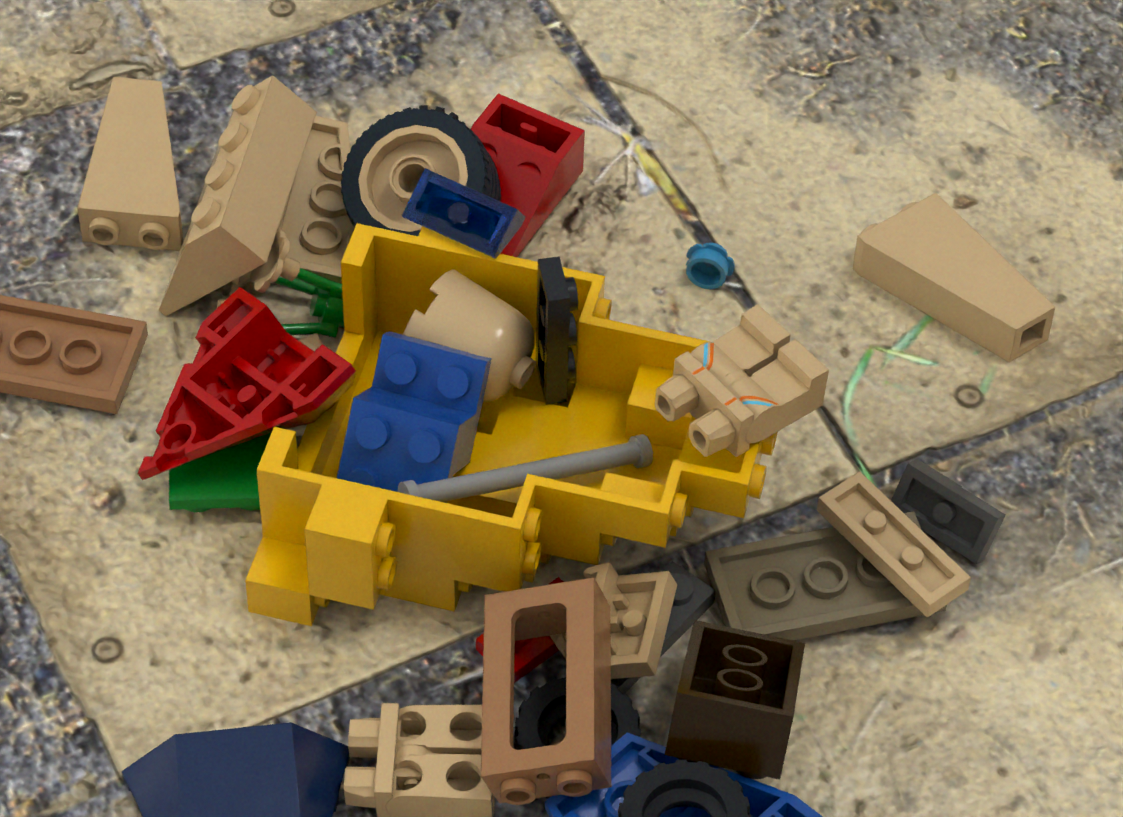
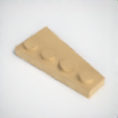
[278,116,354,283]

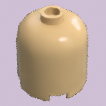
[403,269,536,403]

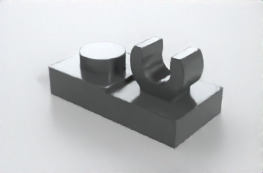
[891,459,1006,564]

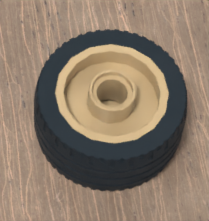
[341,108,501,236]

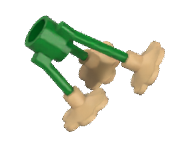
[217,229,344,338]

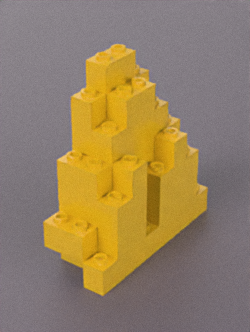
[245,198,778,626]

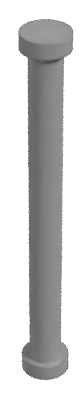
[398,434,653,502]

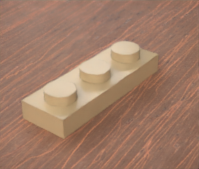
[817,471,971,618]

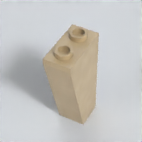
[77,77,183,251]
[853,193,1055,362]

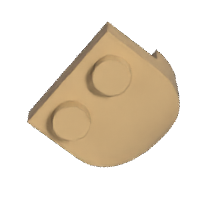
[550,562,677,679]

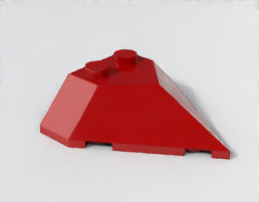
[137,287,356,480]

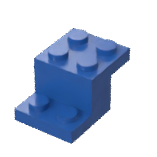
[337,331,492,503]

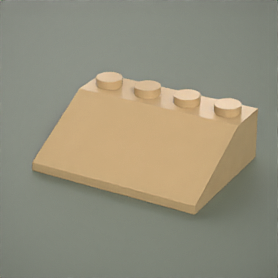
[159,75,317,316]

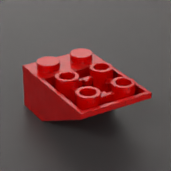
[471,93,585,257]

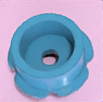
[686,242,735,289]

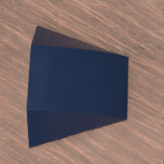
[121,722,350,817]

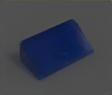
[402,168,526,259]

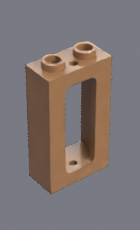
[481,577,612,805]

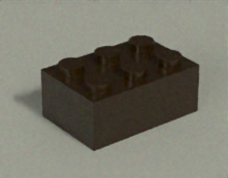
[664,620,805,779]

